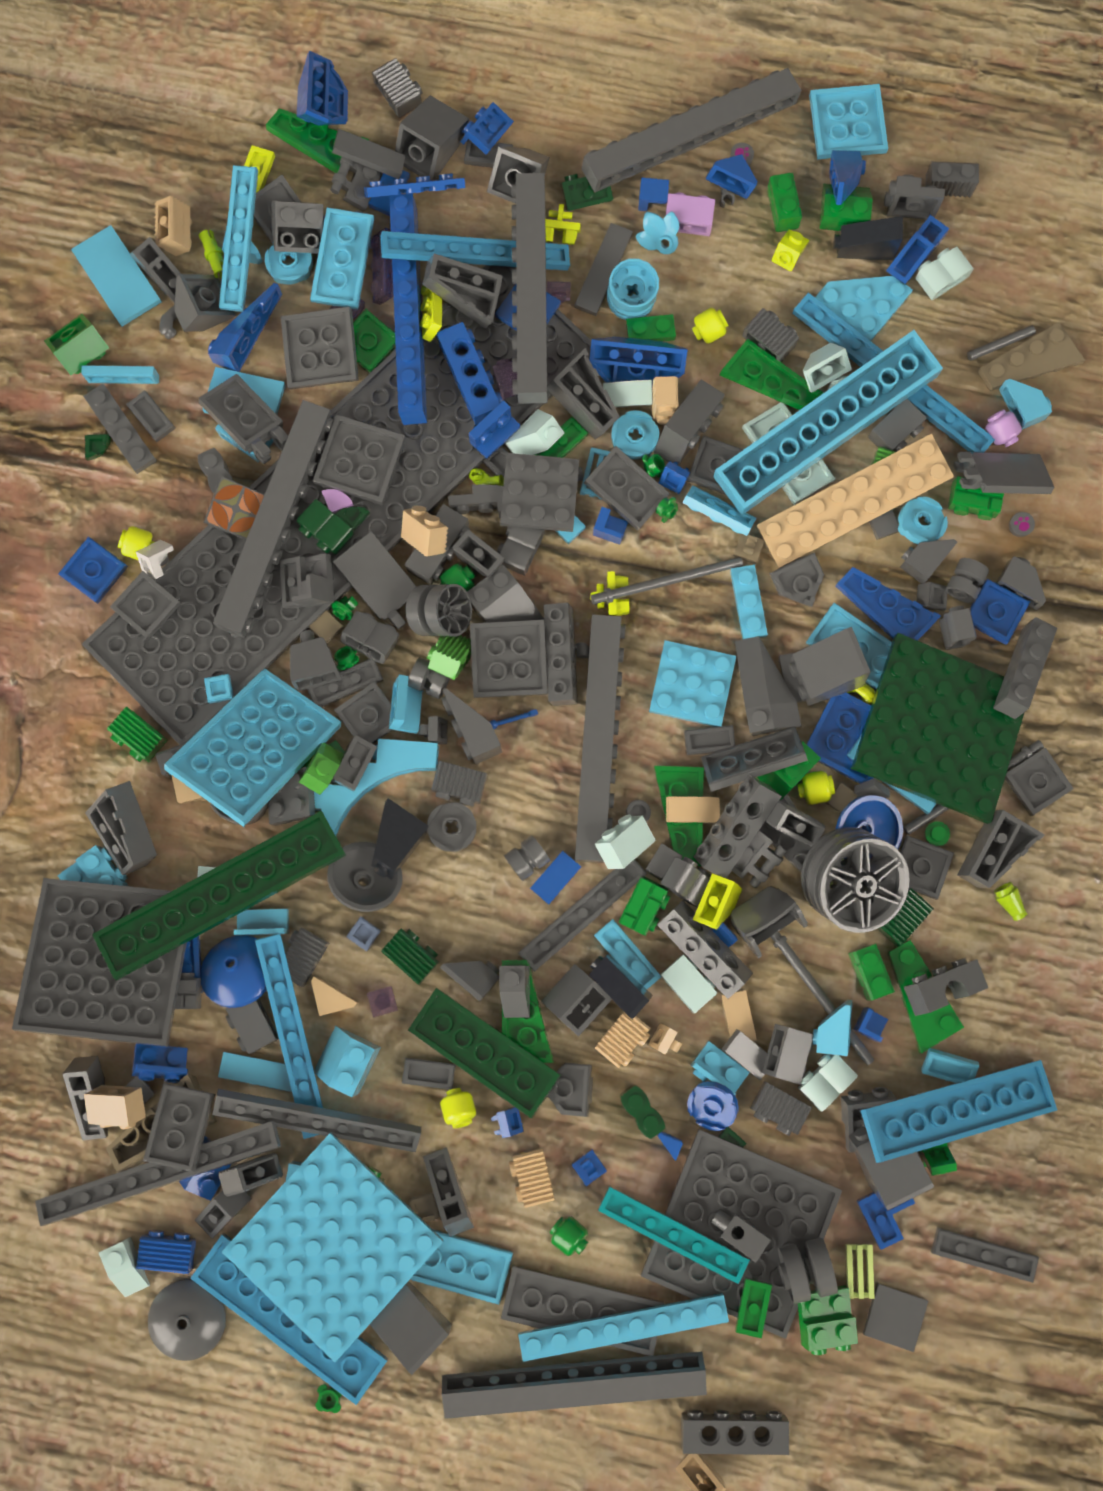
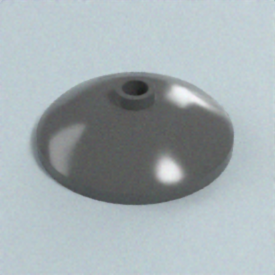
[327,842,403,912]
[148,1279,226,1361]

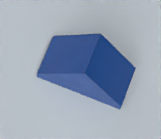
[705,154,758,199]

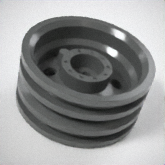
[801,827,910,933]

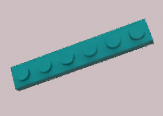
[598,1186,750,1284]

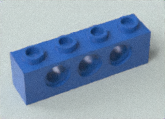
[437,322,503,426]

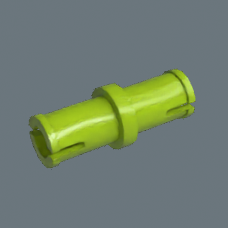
[199,230,224,278]

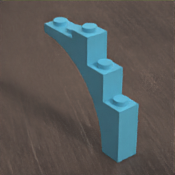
[314,739,439,836]

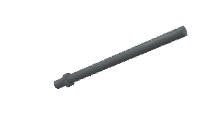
[591,557,743,605]
[903,740,1044,835]
[771,931,875,1066]

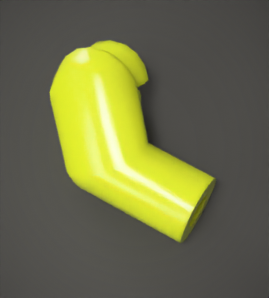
[846,683,876,705]

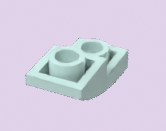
[603,380,652,408]

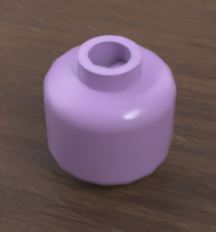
[985,409,1022,447]

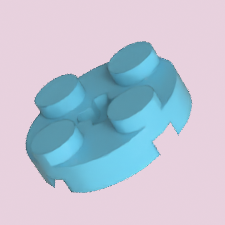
[264,243,313,285]
[611,410,659,459]
[898,496,948,544]

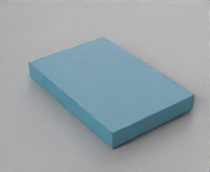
[203,367,286,415]

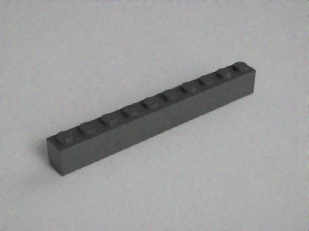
[582,68,802,192]
[511,173,548,404]
[213,400,334,638]
[575,614,626,863]
[442,1351,707,1419]

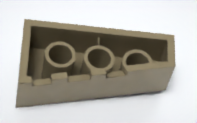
[106,1074,217,1172]

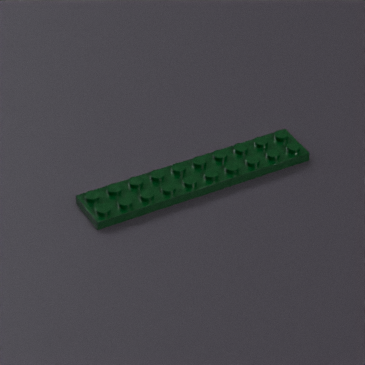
[92,811,346,981]

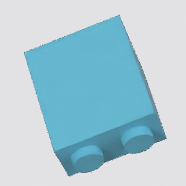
[314,1026,381,1097]

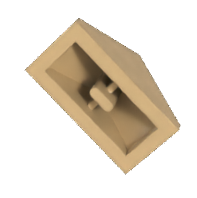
[311,977,360,1016]
[676,1454,726,1491]

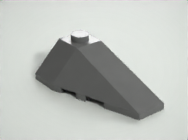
[735,636,802,736]

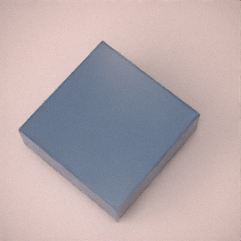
[346,916,381,951]

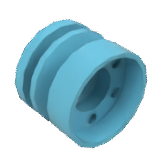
[607,259,659,320]

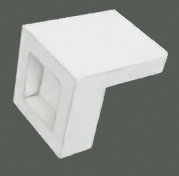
[136,540,174,579]

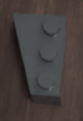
[422,253,503,329]
[547,348,619,440]
[654,379,725,466]
[85,781,157,876]
[957,810,1045,888]

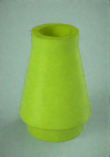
[994,882,1027,921]

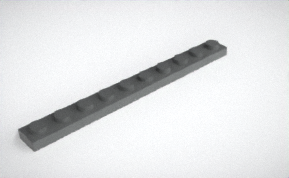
[35,1121,281,1226]

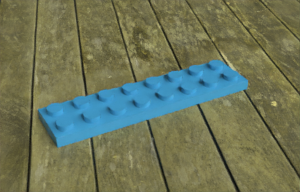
[861,1060,1057,1163]
[191,1233,388,1405]

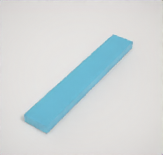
[219,165,258,312]

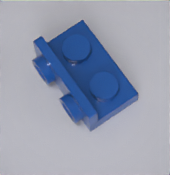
[460,102,514,155]
[469,400,520,459]
[132,1043,188,1083]

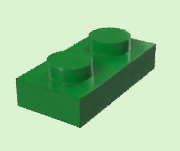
[626,314,676,341]
[735,1278,772,1339]

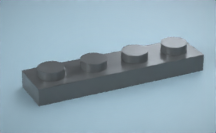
[83,383,157,474]

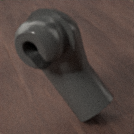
[159,304,177,339]

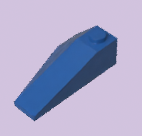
[208,283,282,372]

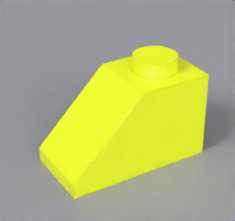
[693,873,742,930]

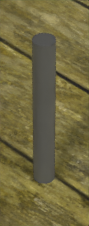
[967,325,1036,361]

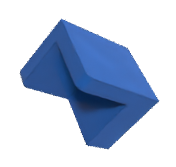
[638,178,669,211]
[593,507,628,545]
[853,1007,888,1042]

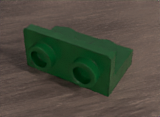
[560,174,613,211]

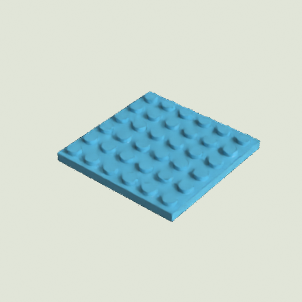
[222,1133,444,1362]

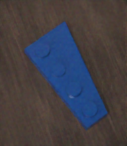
[364,173,466,198]
[835,567,941,641]

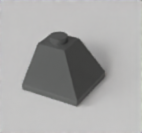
[487,146,550,204]
[174,274,236,332]
[440,961,499,1001]

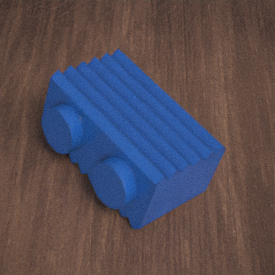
[136,1230,196,1274]

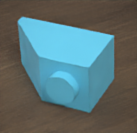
[999,379,1052,430]
[812,1000,853,1056]

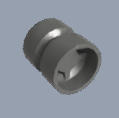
[945,558,989,603]
[408,657,450,699]
[504,835,551,881]

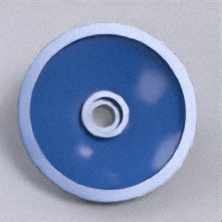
[835,795,903,859]
[200,935,267,1008]

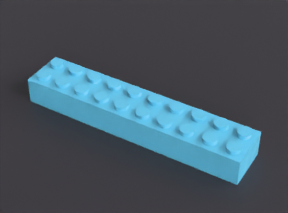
[713,330,943,515]

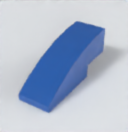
[886,215,949,285]

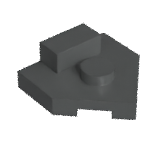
[769,552,824,607]
[548,1063,593,1117]

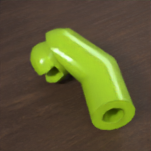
[469,468,504,486]

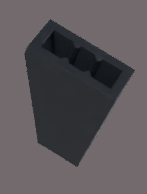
[833,217,903,261]
[371,798,429,880]
[589,954,653,1020]

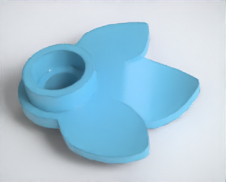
[636,211,680,254]

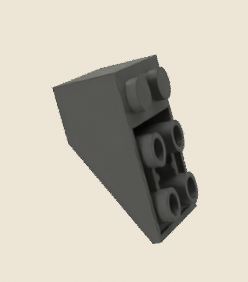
[441,688,502,765]

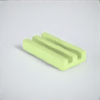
[845,1244,875,1299]

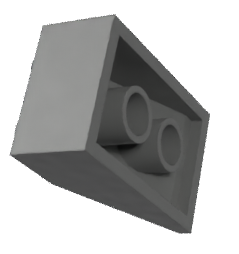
[467,564,545,623]

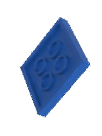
[806,693,873,784]

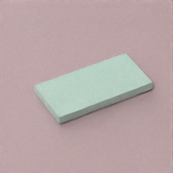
[742,402,835,505]

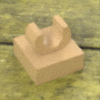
[648,1023,682,1054]

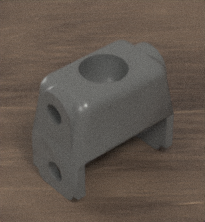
[730,886,808,959]

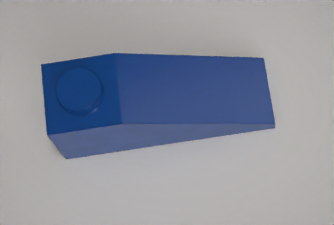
[829,150,866,205]

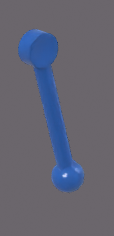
[490,709,538,729]

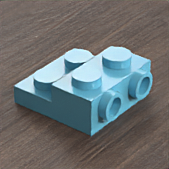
[57,845,128,886]

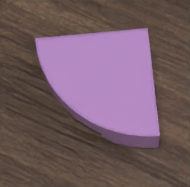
[322,489,354,514]

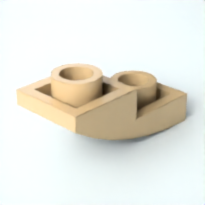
[666,797,720,823]

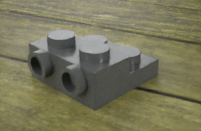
[884,175,945,220]
[841,1087,897,1153]

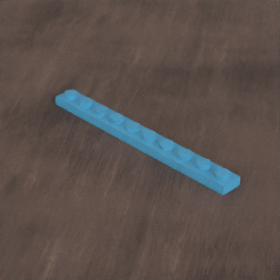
[792,292,995,454]

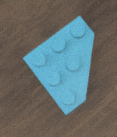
[815,276,913,341]

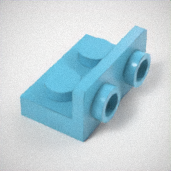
[691,1041,750,1095]

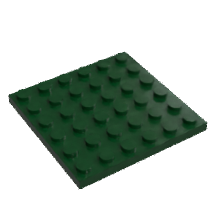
[851,633,1025,824]

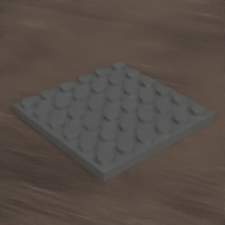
[12,878,187,1047]
[641,1129,842,1339]

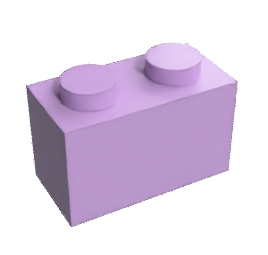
[665,193,715,236]

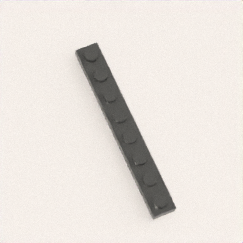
[212,1089,422,1152]

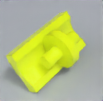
[545,204,581,245]
[590,571,629,616]

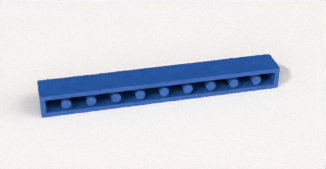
[389,193,427,425]

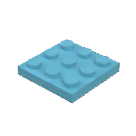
[809,84,888,160]
[649,640,736,727]

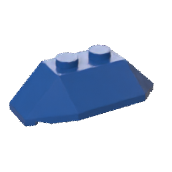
[297,51,348,126]
[590,337,688,386]

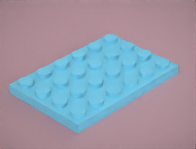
[164,669,341,827]

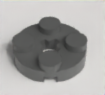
[427,802,477,852]

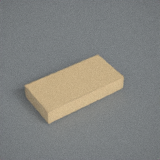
[721,990,757,1041]

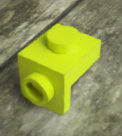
[772,229,809,271]

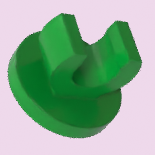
[332,596,358,620]

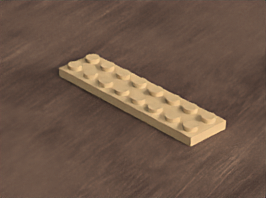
[756,434,954,568]

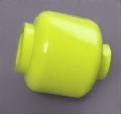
[692,307,729,344]
[118,526,154,560]
[797,771,835,805]
[440,1088,476,1129]

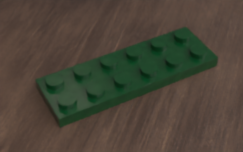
[408,988,561,1119]

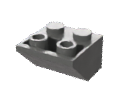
[271,201,323,253]
[541,964,612,1037]

